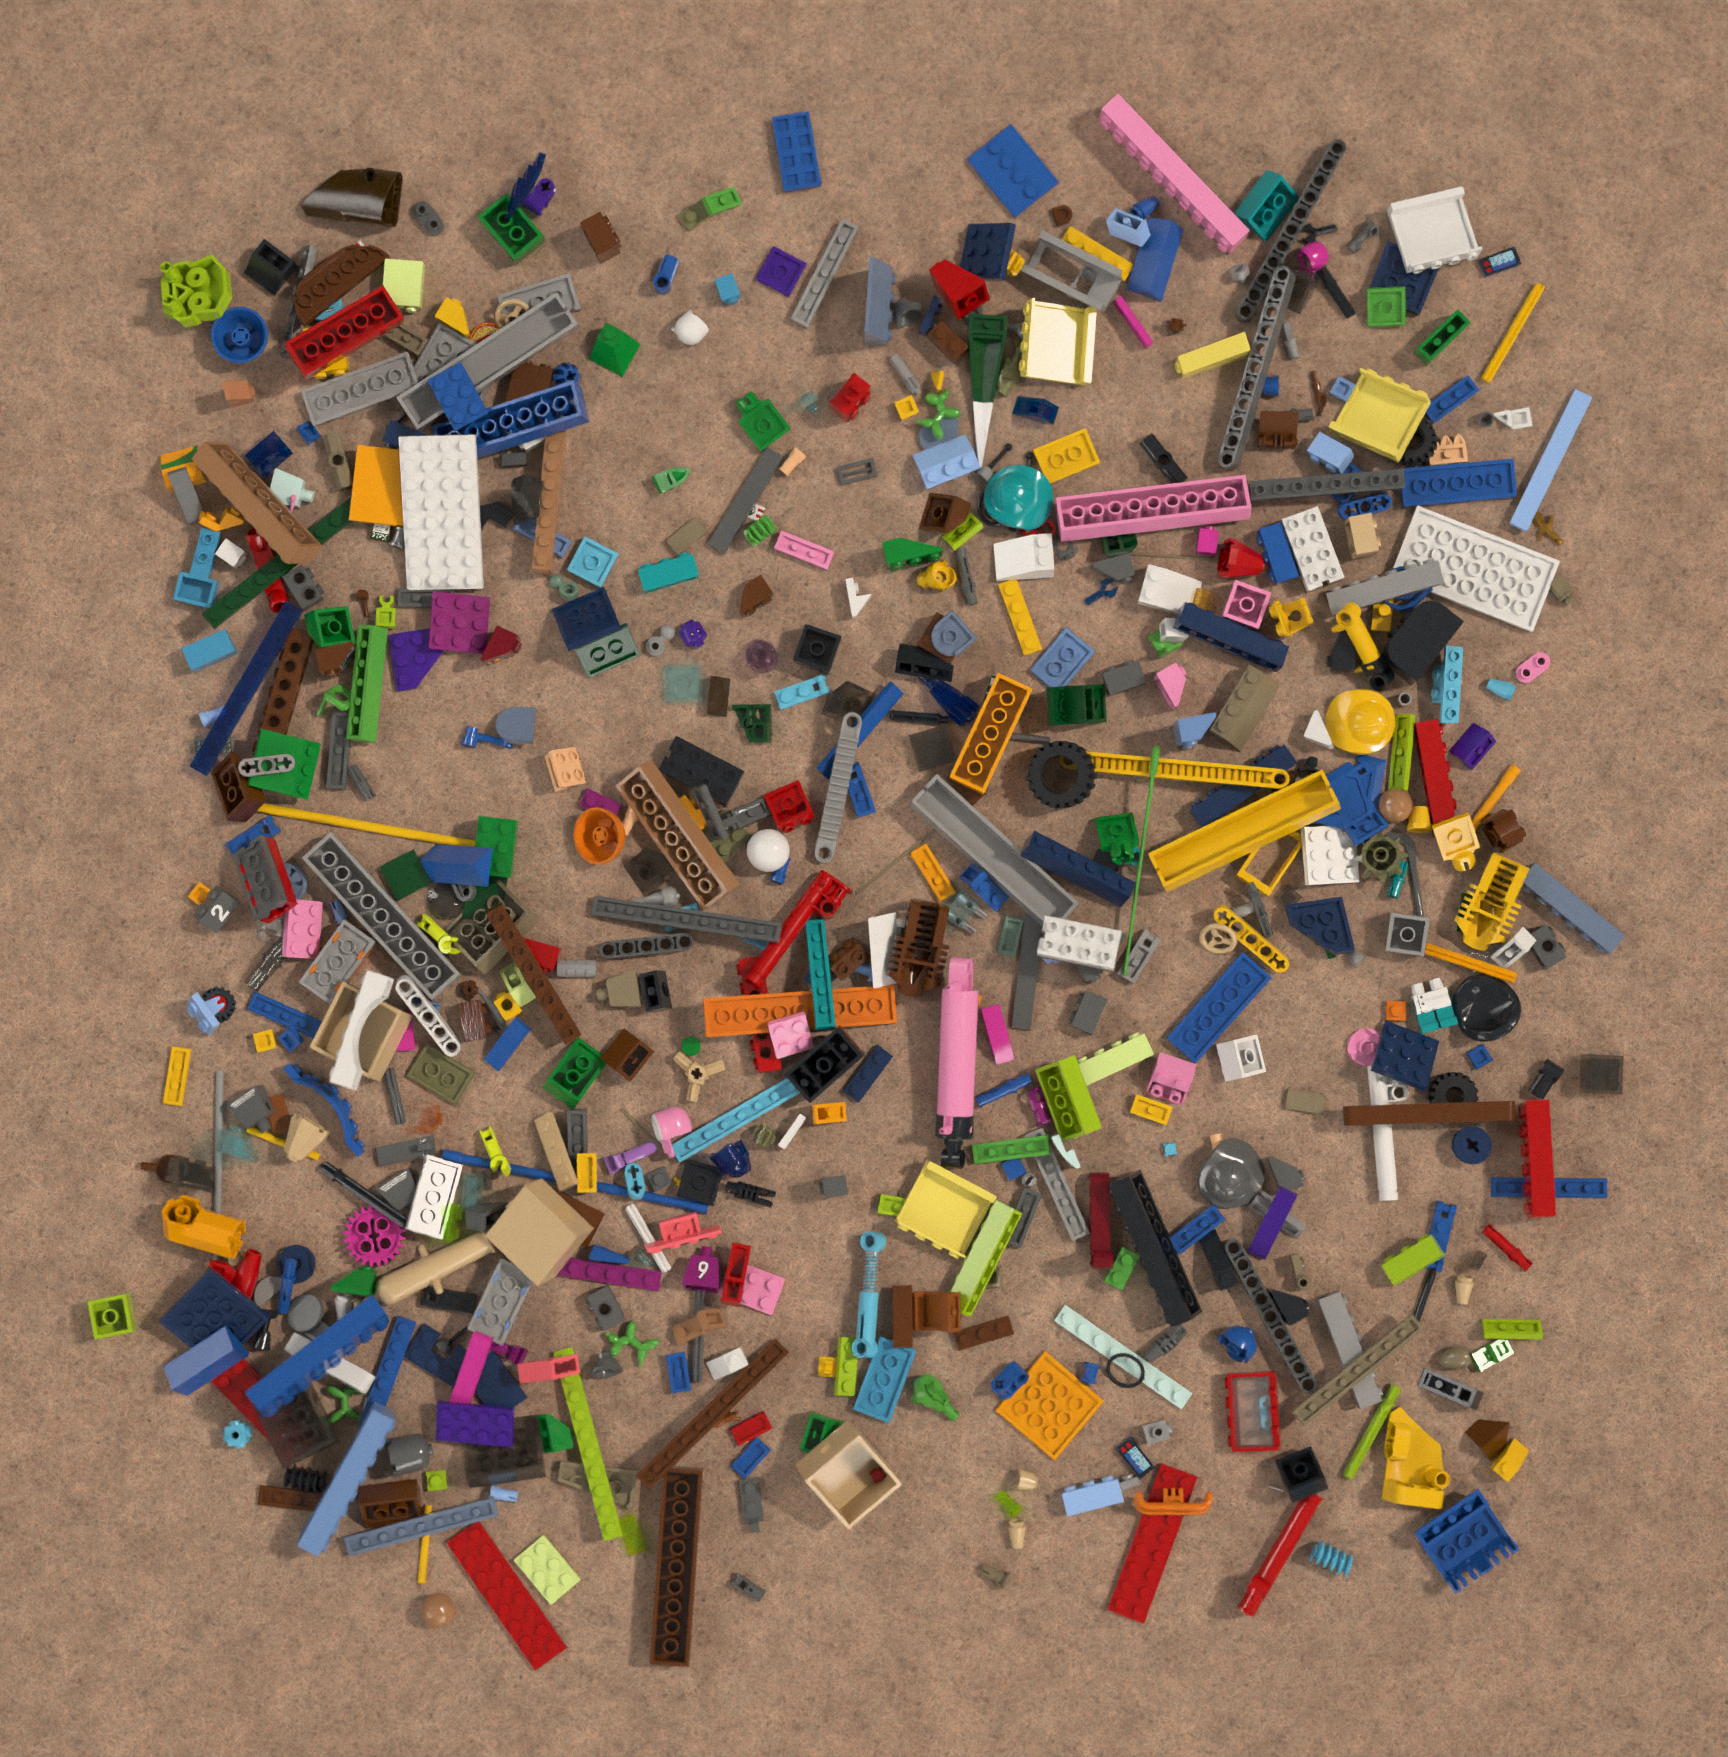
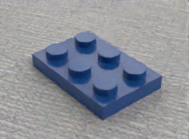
[427,362,489,432]

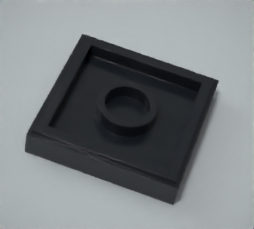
[676,1159,724,1207]

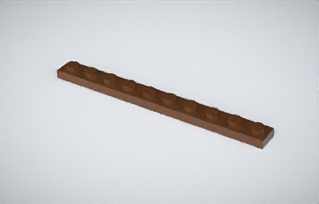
[636,1338,789,1490]

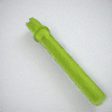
[1343,1384,1402,1480]

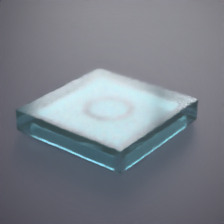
[663,663,703,704]

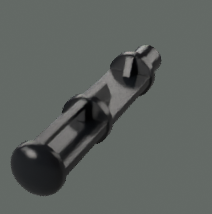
[889,710,949,725]

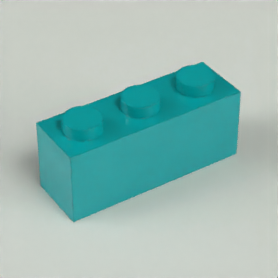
[638,552,700,594]

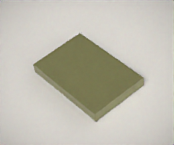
[406,1043,476,1106]

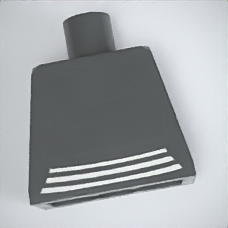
[227,1085,275,1134]
[377,1168,417,1212]

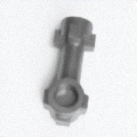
[1346,221,1379,254]

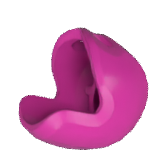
[1298,241,1329,273]

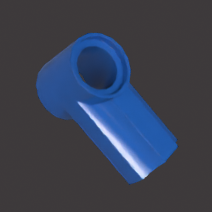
[653,255,680,295]

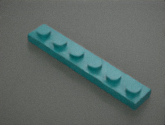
[804,919,836,1030]

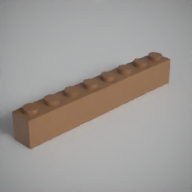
[532,430,567,575]

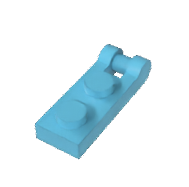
[774,674,831,710]

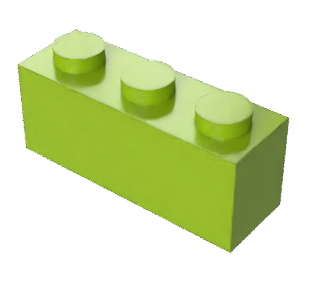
[1381,1234,1446,1286]

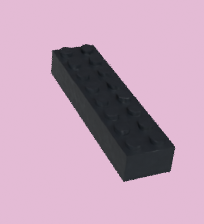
[1109,1169,1202,1328]

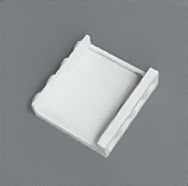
[1387,186,1483,274]

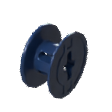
[1452,1126,1492,1165]

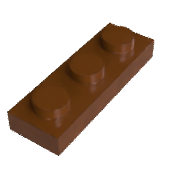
[953,1315,1014,1351]

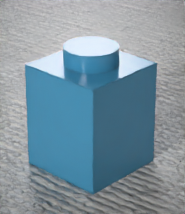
[715,273,741,306]

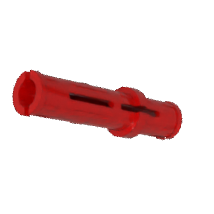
[1481,1223,1533,1272]

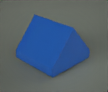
[297,422,321,446]

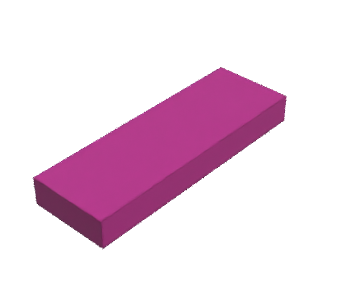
[1114,296,1153,349]

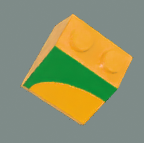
[160,446,207,492]

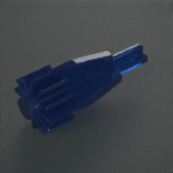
[918,677,979,727]

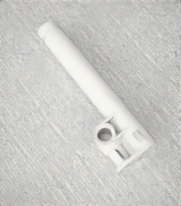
[1367,1066,1409,1201]

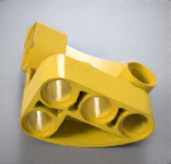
[1381,1406,1450,1509]

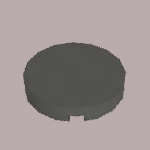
[288,1294,324,1333]

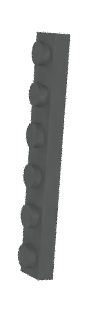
[280,245,317,359]

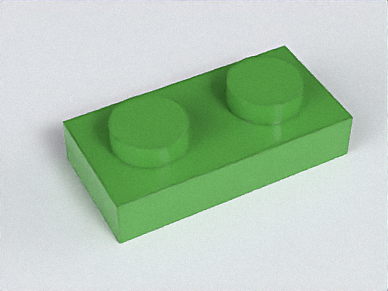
[701,187,742,217]

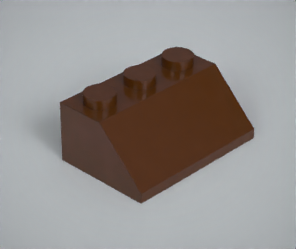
[359,1479,423,1529]

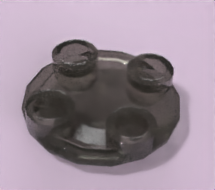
[426,883,465,921]

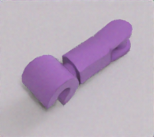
[604,1142,657,1175]

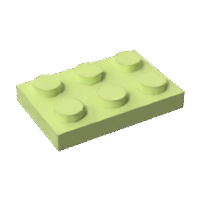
[514,1535,581,1605]

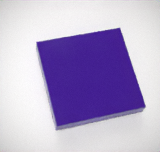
[756,246,807,297]

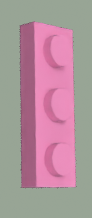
[774,531,834,570]

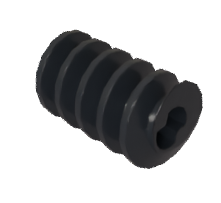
[283,1464,327,1495]

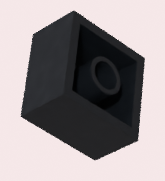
[793,624,842,675]
[1275,1446,1329,1503]

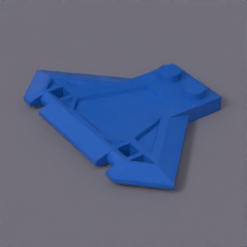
[1313,755,1389,847]

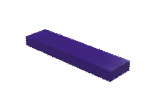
[1248,1186,1298,1260]

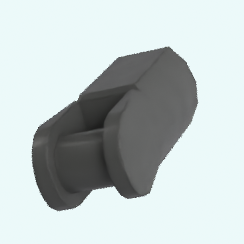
[730,1572,766,1602]

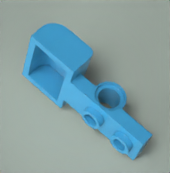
[173,528,221,608]

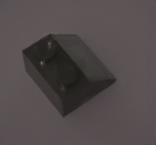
[164,1155,215,1193]

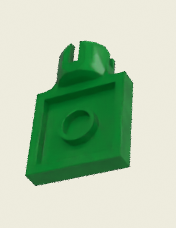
[736,391,791,452]
[1095,812,1140,865]

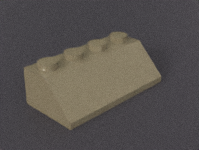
[1208,665,1280,752]

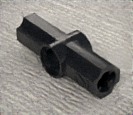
[1139,433,1188,484]

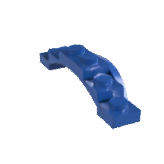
[283,1063,366,1157]

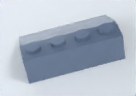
[864,257,896,346]

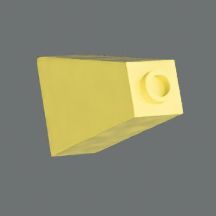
[1174,332,1251,378]

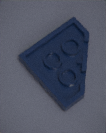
[1285,896,1355,955]

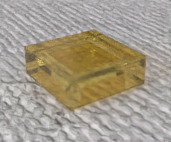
[1193,588,1216,611]

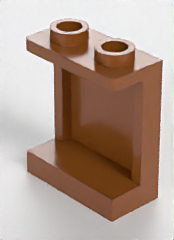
[912,1291,961,1332]

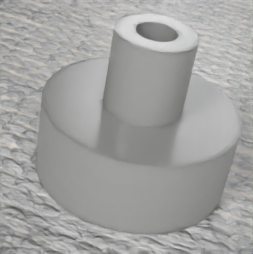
[1229,263,1250,283]

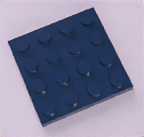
[159,1267,270,1348]

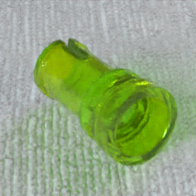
[995,1490,1024,1519]

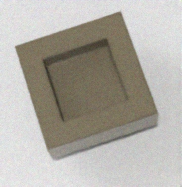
[985,1268,1003,1289]

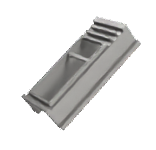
[1020,230,1122,312]

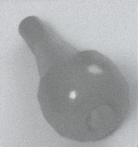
[631,886,680,907]

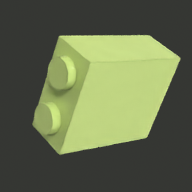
[383,259,425,313]

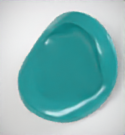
[984,464,1053,530]

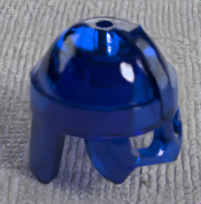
[708,1139,751,1178]

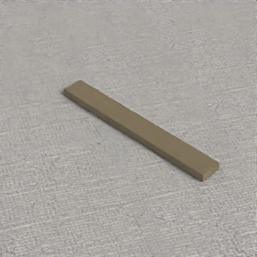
[1291,1313,1424,1426]

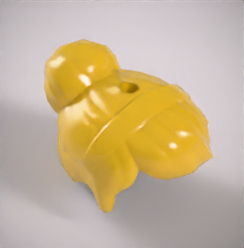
[916,560,957,591]

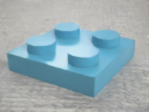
[567,536,619,588]

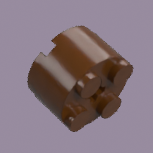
[1482,809,1526,854]

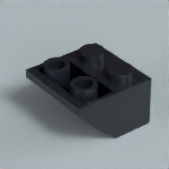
[244,239,298,296]

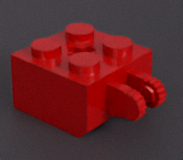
[829,373,871,422]

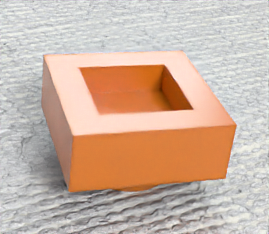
[1386,1001,1406,1021]

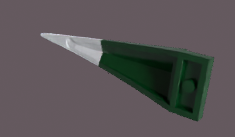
[967,314,1007,468]

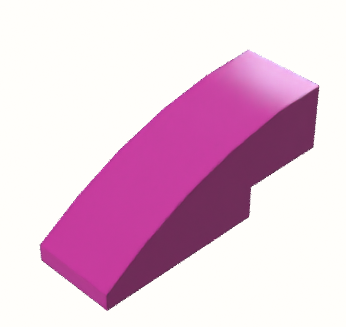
[980,1004,1015,1065]

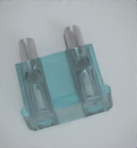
[948,891,987,935]

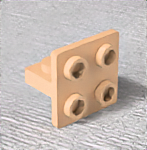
[544,747,586,792]

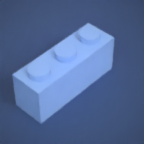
[1061,1475,1124,1516]

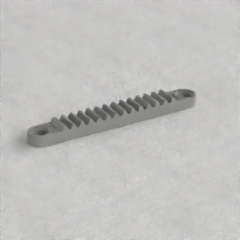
[814,712,862,863]

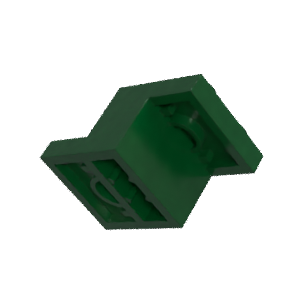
[1046,684,1107,726]

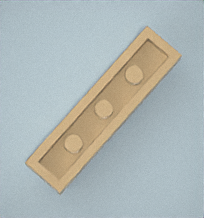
[534,1112,578,1191]

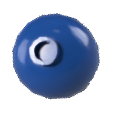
[1217,1325,1257,1364]

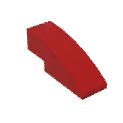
[721,1242,751,1307]

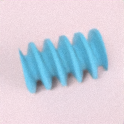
[1308,1540,1353,1578]

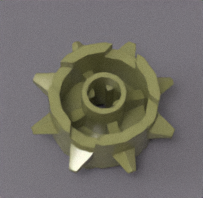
[1355,832,1408,883]

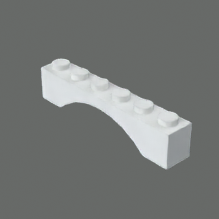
[330,970,394,1090]

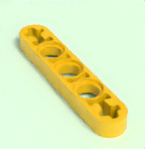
[1214,905,1289,973]

